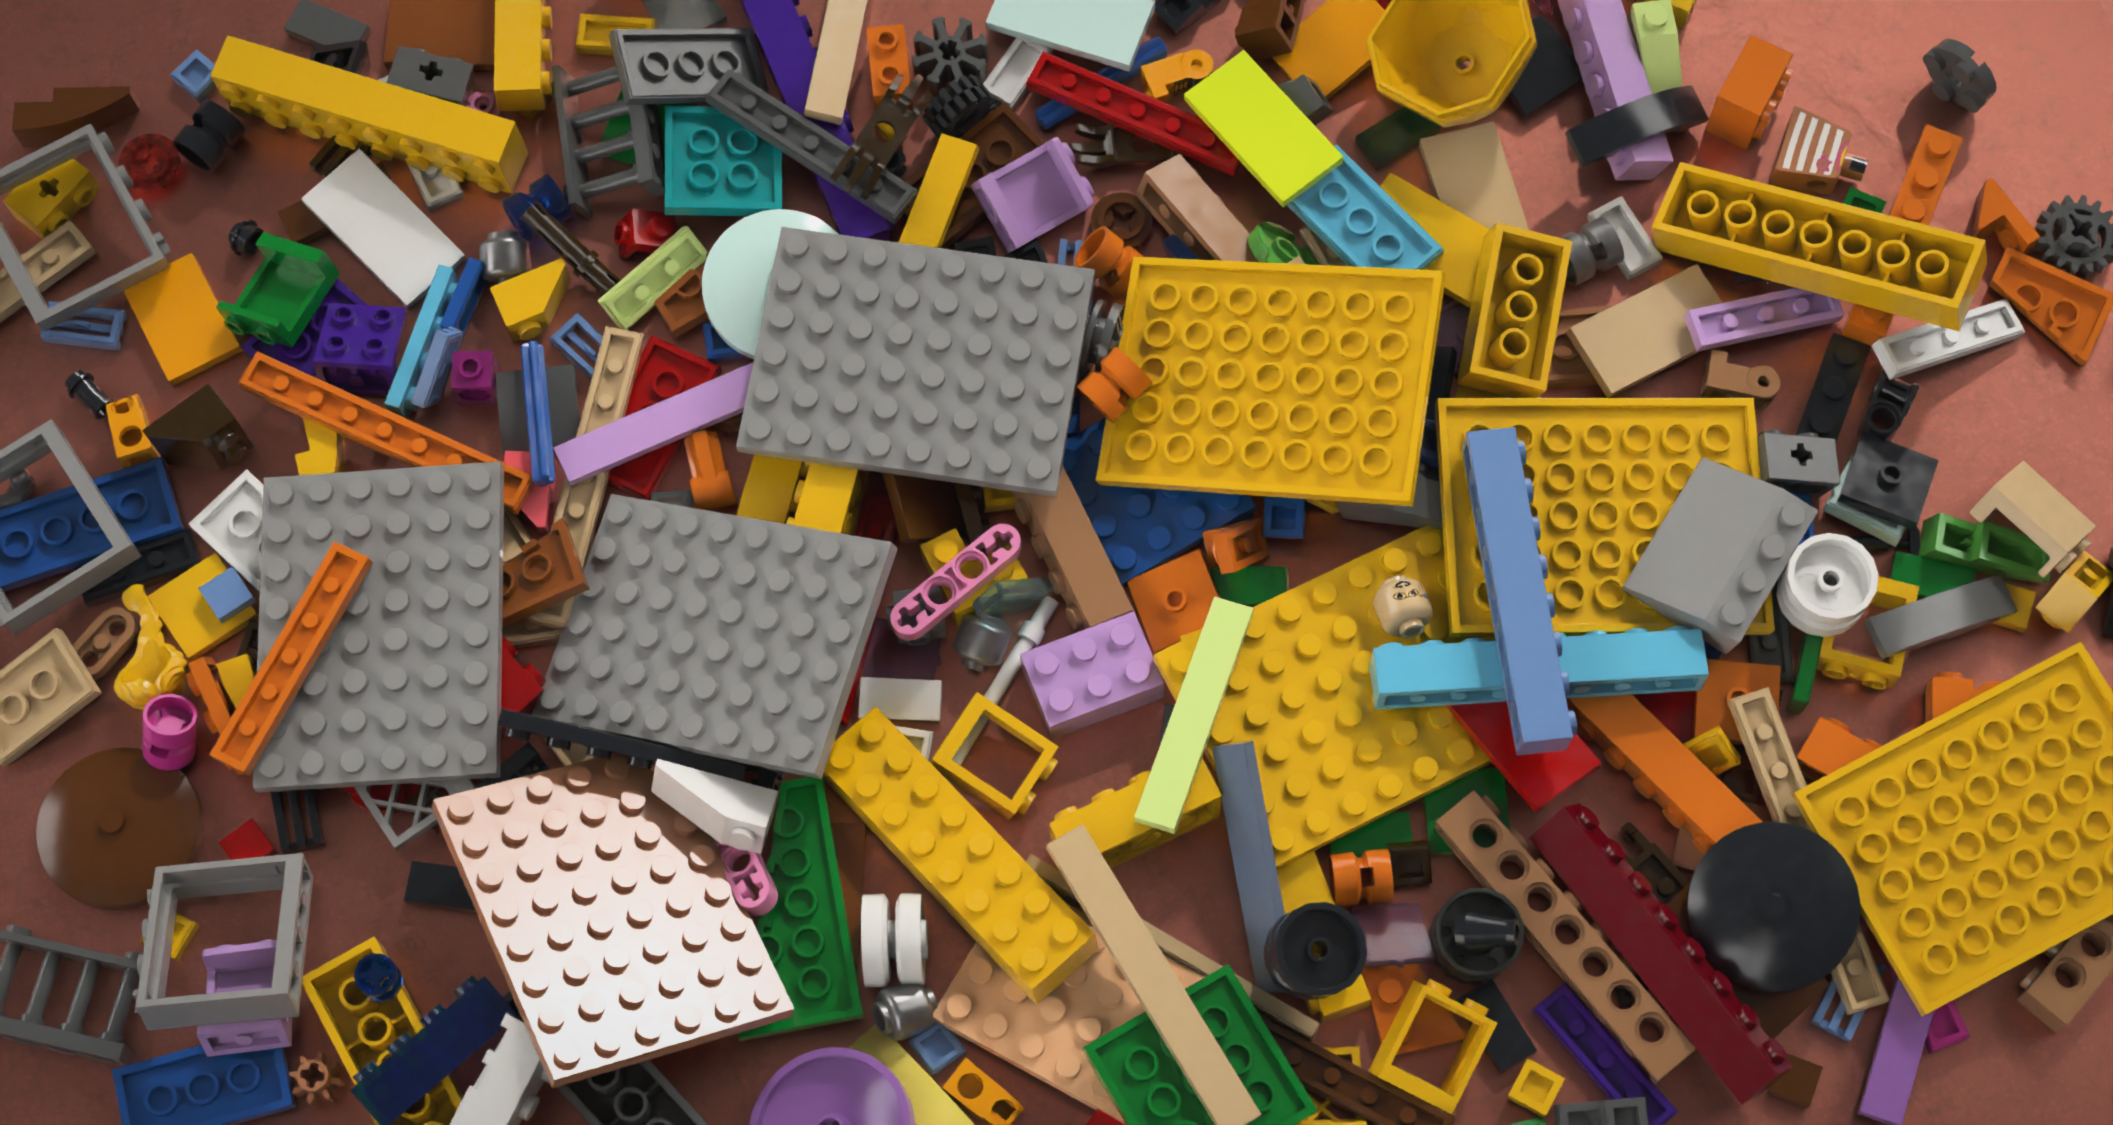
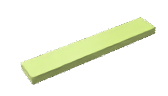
[1134,596,1254,834]

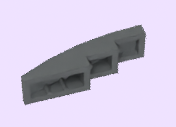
[1864,575,2018,659]

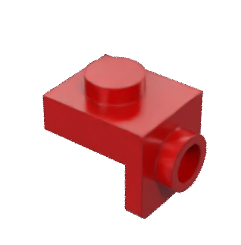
[614,208,676,259]

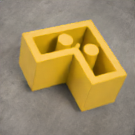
[920,528,1030,628]

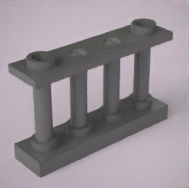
[552,65,665,218]
[0,924,140,1066]

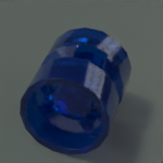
[501,174,574,243]

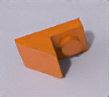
[1971,177,2040,255]
[1202,517,1270,574]

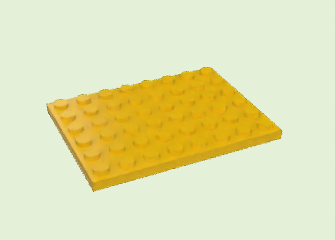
[1096,257,1446,506]
[1435,398,1775,637]
[1153,526,1496,869]
[1791,641,2113,1017]

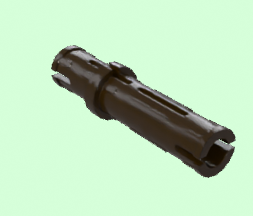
[520,200,621,296]

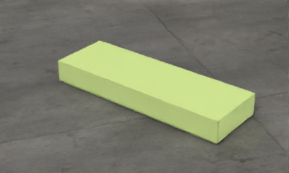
[597,226,708,330]

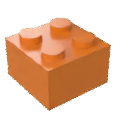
[1705,34,1794,150]

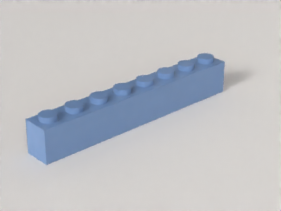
[1461,427,1577,755]

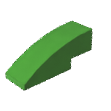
[1918,513,2051,583]

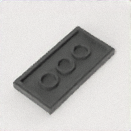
[609,28,769,105]

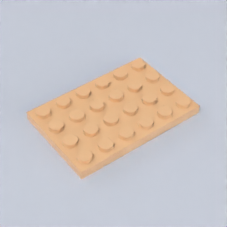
[933,903,1205,1124]

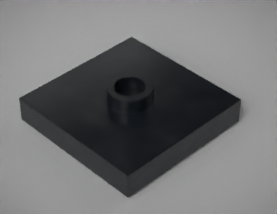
[1837,431,1939,530]

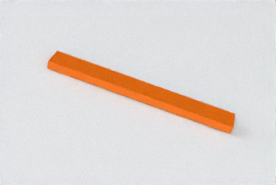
[237,351,535,515]

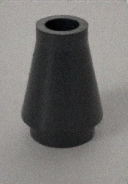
[1454,911,1520,953]

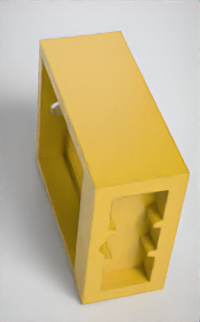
[1817,576,1919,690]
[930,692,1059,820]
[1368,979,1498,1115]

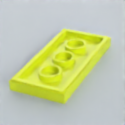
[1184,50,1343,208]

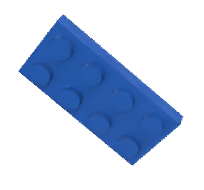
[112,1045,297,1125]

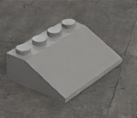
[1621,457,1818,655]

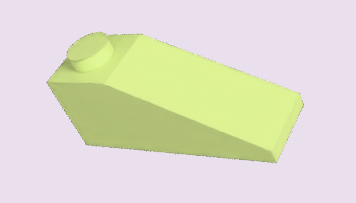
[1627,0,1683,94]

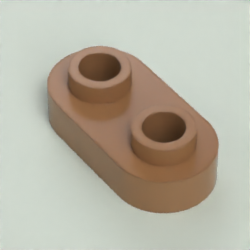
[72,607,139,680]

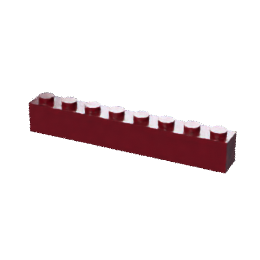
[1529,803,1793,1105]

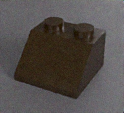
[142,384,254,470]

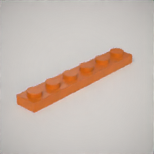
[209,541,373,776]

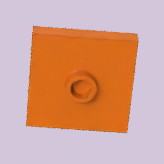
[1127,549,1221,653]
[1693,659,1781,745]

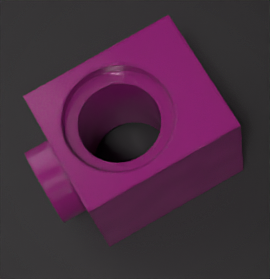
[451,350,500,406]

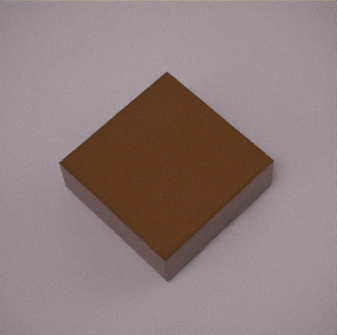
[1767,1053,1823,1108]

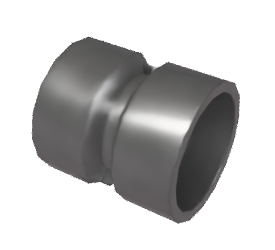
[1560,217,1624,286]

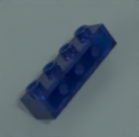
[350,975,518,1125]

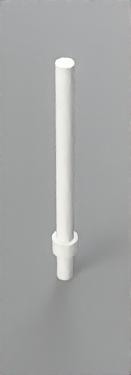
[946,596,1059,783]

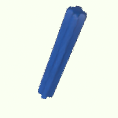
[1035,37,1168,129]
[520,341,556,486]

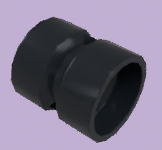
[172,100,246,173]

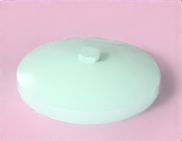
[702,209,838,359]

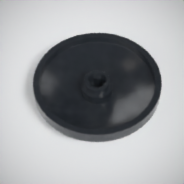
[1688,822,1860,992]

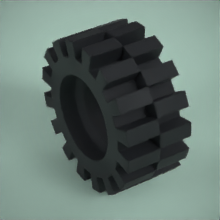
[922,74,996,139]

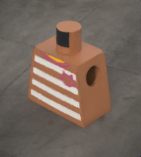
[1769,106,1868,195]

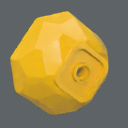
[1367,0,1537,127]

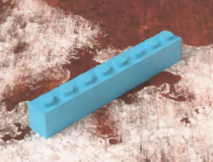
[1369,626,1709,710]

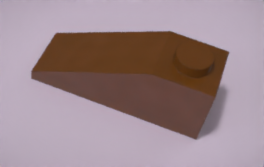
[1235,0,1306,61]

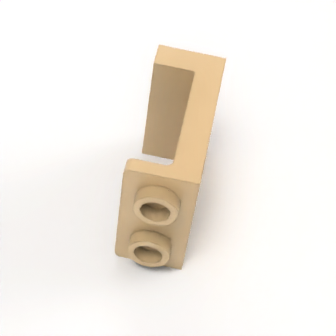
[1969,460,2096,578]

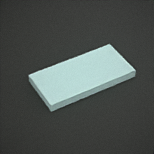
[986,0,1155,72]

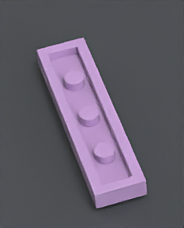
[1684,288,1844,352]

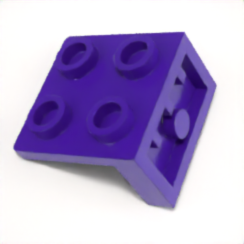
[313,303,407,396]

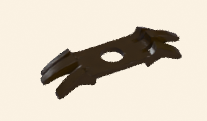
[830,74,933,200]
[1068,124,1196,168]

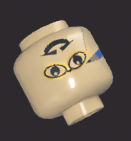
[1373,575,1433,639]

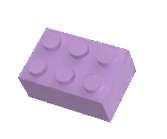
[1020,611,1164,740]

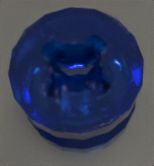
[354,953,403,1002]

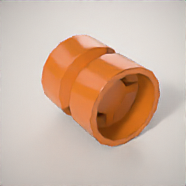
[1074,226,1143,299]
[1076,347,1152,423]
[1329,849,1394,907]

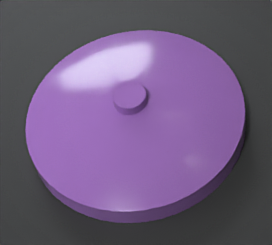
[749,1047,915,1125]

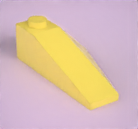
[848,1025,975,1125]

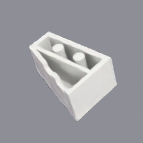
[450,1013,550,1125]

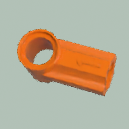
[683,430,737,511]

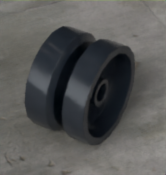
[1264,902,1368,1000]

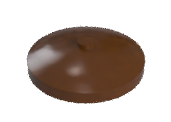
[36,747,204,910]

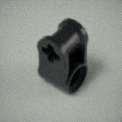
[1858,368,1920,442]

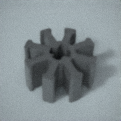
[912,17,988,98]

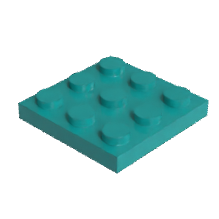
[665,106,782,216]

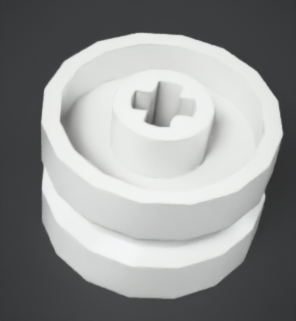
[1776,533,1879,637]
[861,893,928,987]

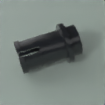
[65,370,114,419]

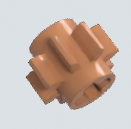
[289,1051,345,1107]

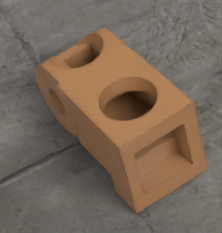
[1700,349,1781,409]

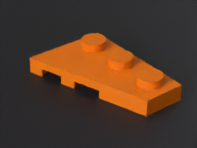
[1989,246,2113,367]
[186,657,253,776]
[1362,927,1466,1058]

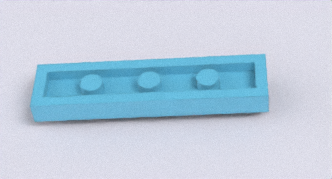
[384,264,459,419]

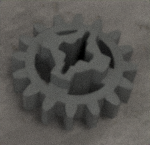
[2034,195,2113,279]

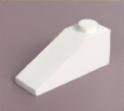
[651,759,778,854]

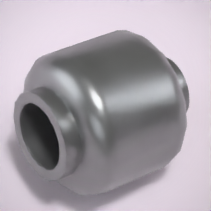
[479,231,532,285]
[953,609,1011,672]
[872,982,937,1041]

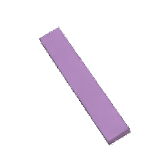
[553,362,753,486]

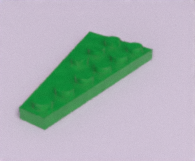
[738,777,864,1041]

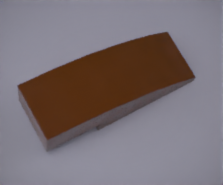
[12,86,140,147]

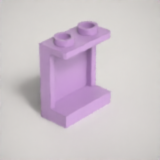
[970,137,1095,253]
[197,939,292,1057]

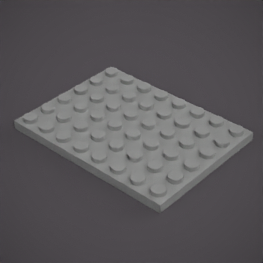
[736,227,1095,497]
[253,461,504,793]
[532,494,898,779]

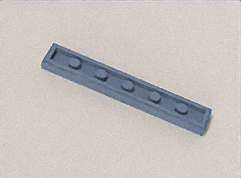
[1212,741,1285,993]

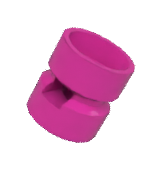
[142,694,198,771]

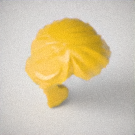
[113,584,188,710]

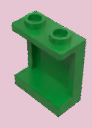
[216,232,340,348]

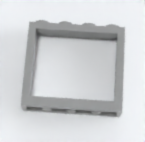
[0,123,171,331]
[0,419,142,635]
[132,853,313,1030]

